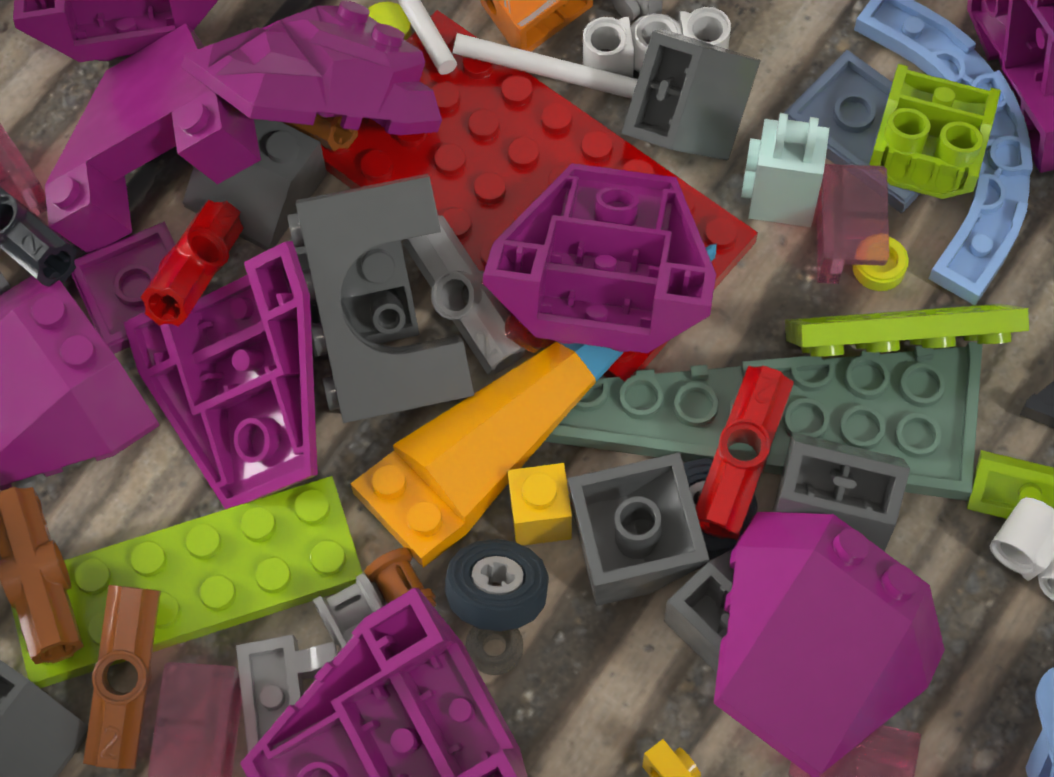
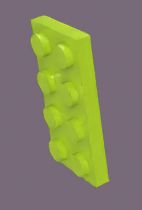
[785,304,1029,357]

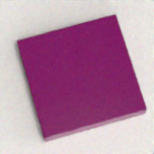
[71,221,201,354]

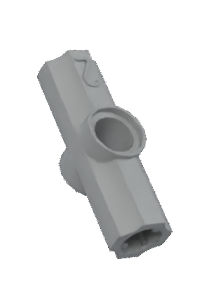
[403,216,529,375]

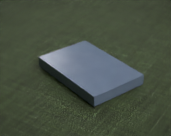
[784,50,921,214]

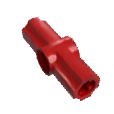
[140,200,244,327]
[695,365,794,540]

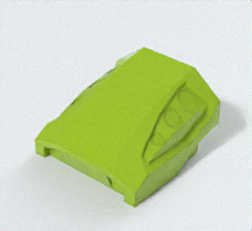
[869,64,1001,199]

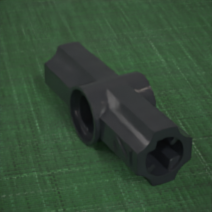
[0,186,77,287]

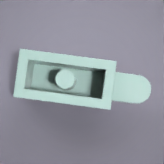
[741,113,829,227]

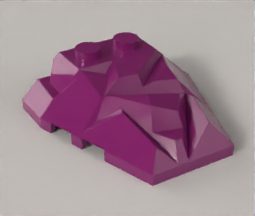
[181,1,442,135]

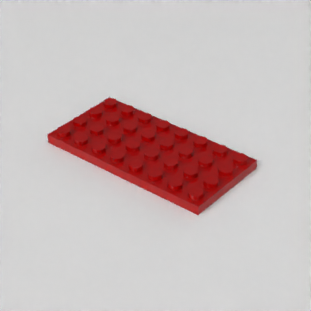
[321,10,758,382]

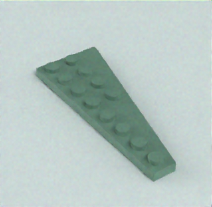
[544,342,983,501]

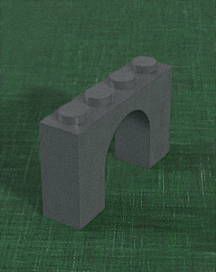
[287,174,474,423]

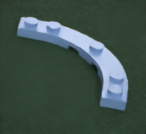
[854,0,1033,305]

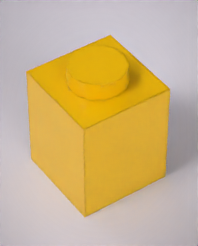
[507,463,572,546]

